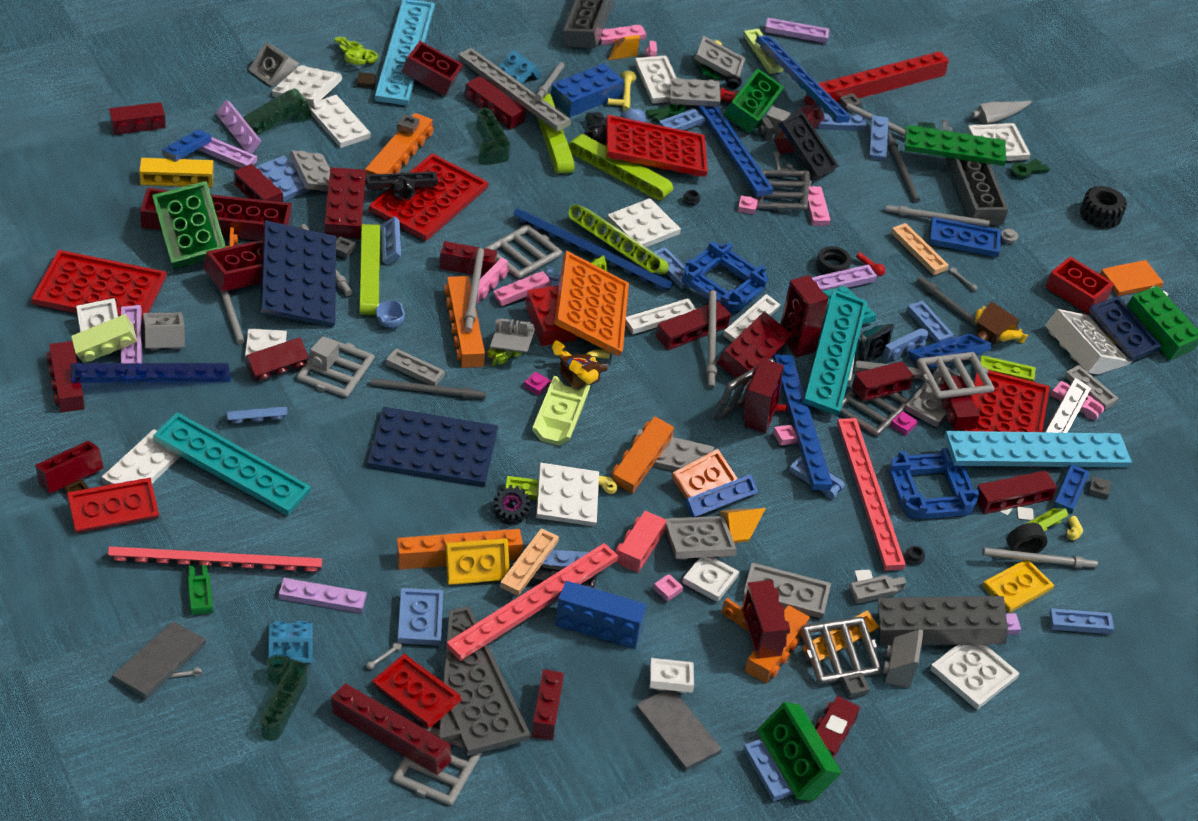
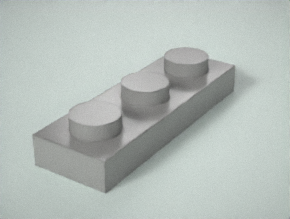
[386,348,445,386]
[1065,365,1119,411]

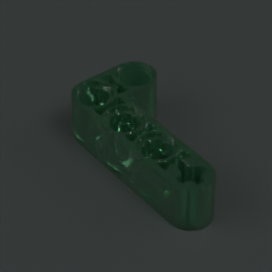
[243,88,312,136]
[476,108,511,165]
[261,655,308,741]

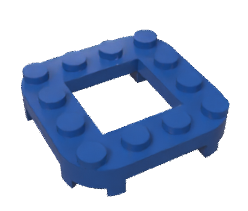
[681,241,769,314]
[889,448,979,519]

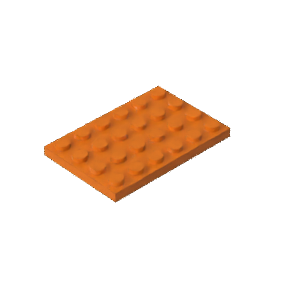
[554,251,629,357]

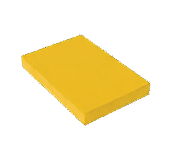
[445,538,510,585]
[982,560,1054,613]

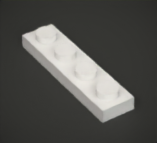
[723,294,781,342]
[625,299,696,334]
[1045,378,1091,433]

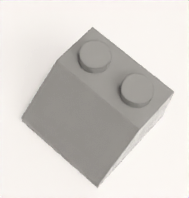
[248,42,299,87]
[143,312,185,350]
[883,629,923,688]

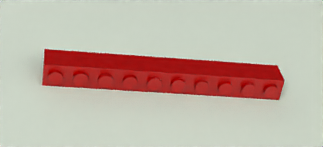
[804,51,949,109]

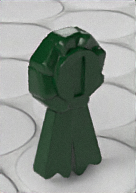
[692,53,720,81]
[646,103,685,124]
[1011,158,1050,179]

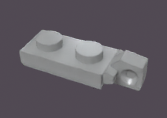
[849,575,906,604]

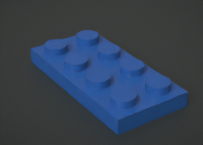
[929,217,1001,257]
[908,333,991,368]

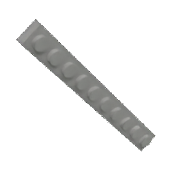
[458,48,571,131]

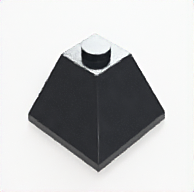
[859,324,894,362]

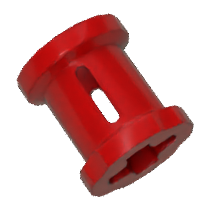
[720,87,738,103]

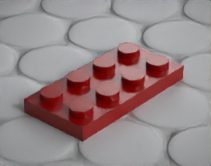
[67,477,159,533]
[372,654,462,728]

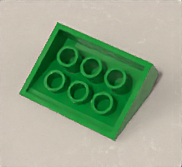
[152,181,225,269]

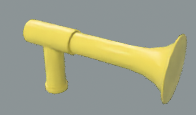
[608,71,636,112]

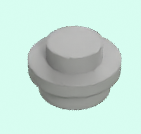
[1001,229,1018,245]

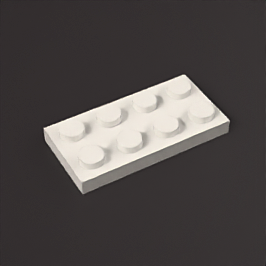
[635,56,676,103]
[307,95,370,148]
[102,429,181,485]

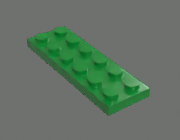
[905,125,1006,166]

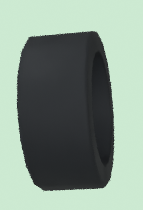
[816,246,851,275]
[1007,523,1048,554]

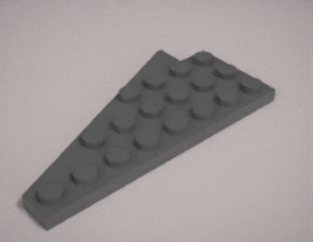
[439,606,531,756]

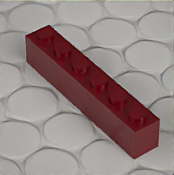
[331,683,451,776]

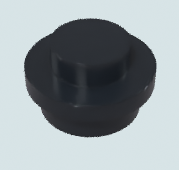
[726,74,742,89]
[683,189,700,205]
[905,546,925,565]

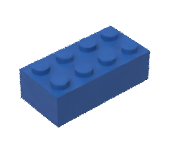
[551,63,624,117]
[555,580,647,649]

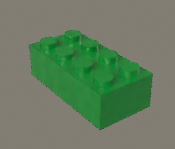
[723,68,784,134]
[1127,285,1198,360]
[757,702,842,801]

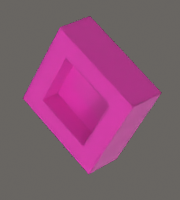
[524,372,551,396]
[890,411,918,436]

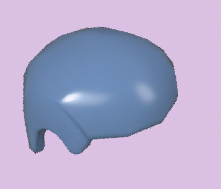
[620,107,646,122]
[376,300,405,328]

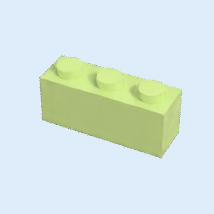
[72,314,137,364]

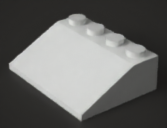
[1045,309,1131,374]

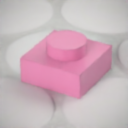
[645,41,657,57]
[738,196,758,215]
[772,425,798,445]
[653,574,683,602]

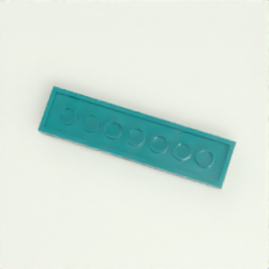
[803,289,868,415]
[153,412,311,516]

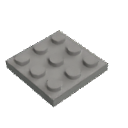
[665,516,736,559]

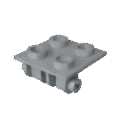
[490,318,535,353]

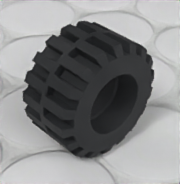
[1080,186,1127,229]

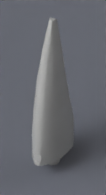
[971,101,1031,124]

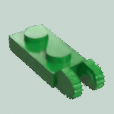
[188,565,213,615]

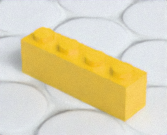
[140,158,214,188]

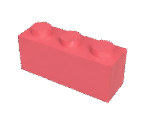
[616,511,667,573]

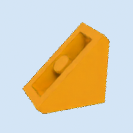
[607,35,640,61]
[719,508,766,543]

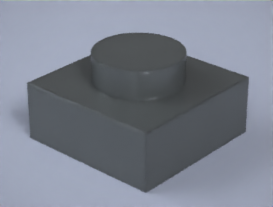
[839,93,862,112]
[397,114,420,134]
[758,117,774,141]
[336,237,356,258]
[1088,476,1111,500]
[841,672,870,698]

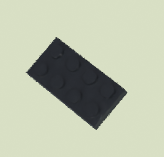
[778,111,839,181]

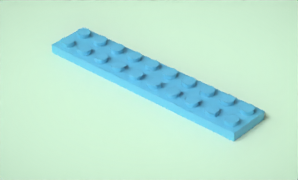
[375,0,435,106]
[944,431,1132,467]

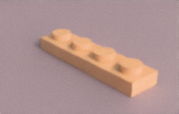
[891,223,949,275]
[500,528,559,596]

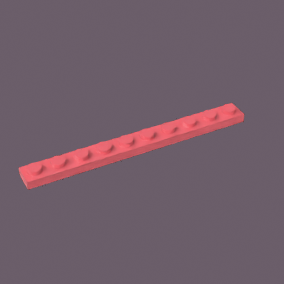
[837,418,905,571]
[446,543,618,661]
[108,547,323,572]

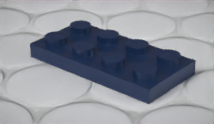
[1089,296,1162,361]

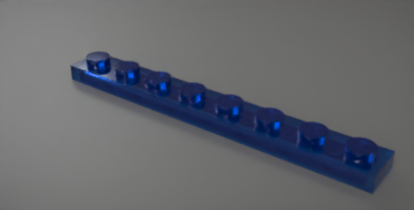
[70,363,231,383]

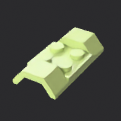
[532,376,591,446]

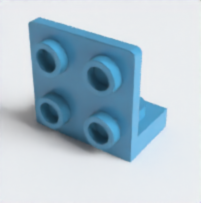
[499,50,542,84]
[269,621,313,663]

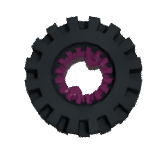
[493,485,530,525]

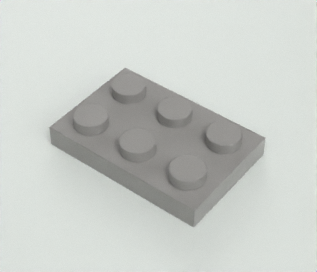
[694,36,745,77]
[670,78,720,107]
[289,150,330,192]

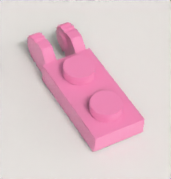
[1051,381,1104,420]

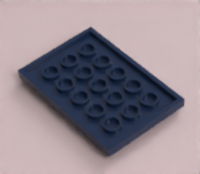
[260,220,336,328]
[367,407,498,487]

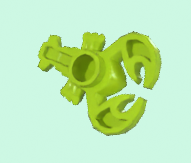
[334,36,378,65]

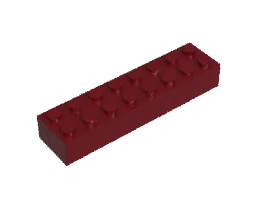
[140,188,292,240]

